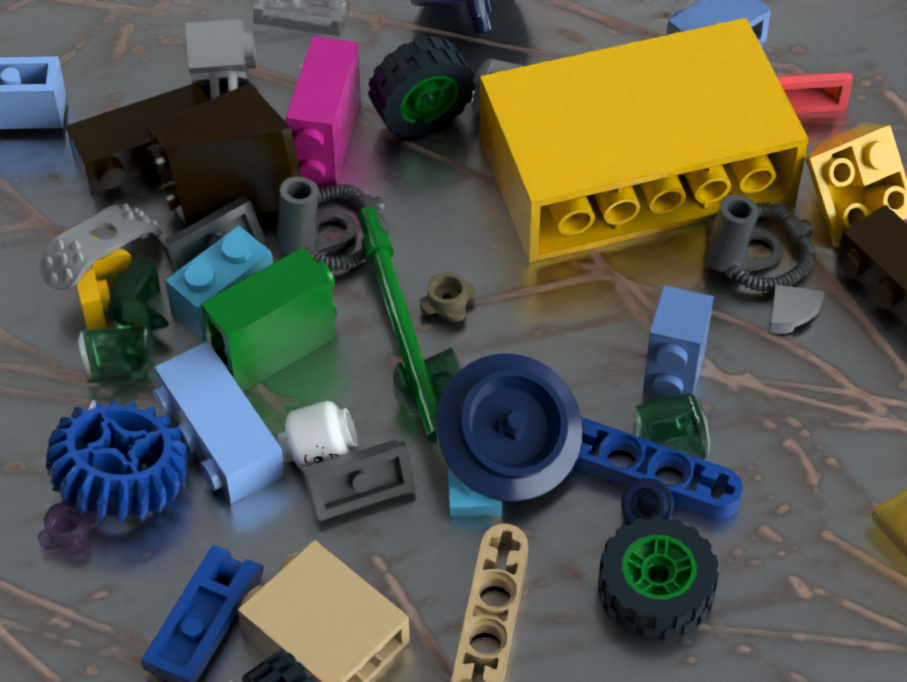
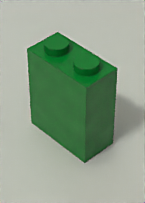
[201,247,337,392]

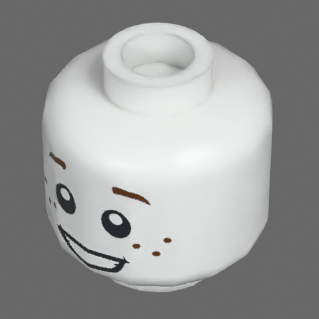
[278,401,358,472]

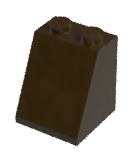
[146,83,302,225]

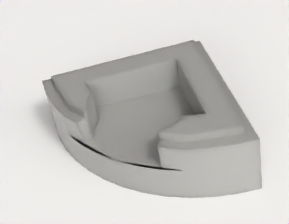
[769,285,824,334]

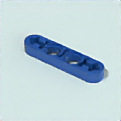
[572,417,743,520]

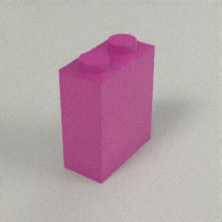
[286,36,361,186]

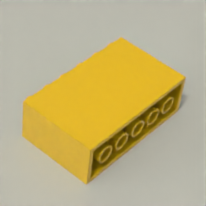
[480,18,809,263]

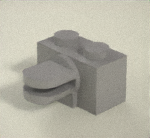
[185,19,256,99]

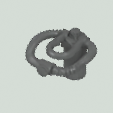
[277,176,389,271]
[704,194,816,292]

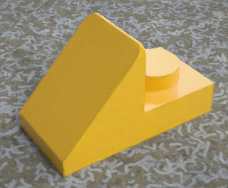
[64,228,136,333]

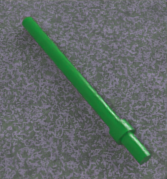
[357,207,438,443]

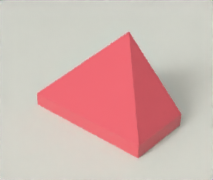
[777,73,853,114]

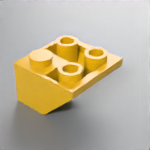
[805,125,907,248]

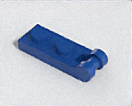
[141,545,264,682]

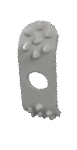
[40,203,162,290]

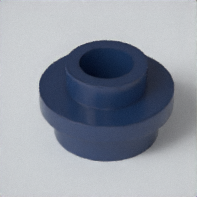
[621,478,674,524]

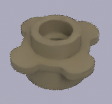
[420,272,475,322]

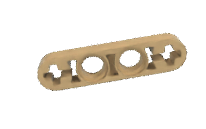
[451,524,528,682]

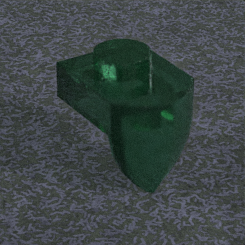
[107,254,169,332]
[78,321,155,383]
[392,347,462,418]
[633,394,711,460]

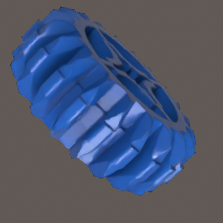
[45,397,188,524]

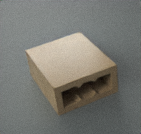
[238,540,410,682]

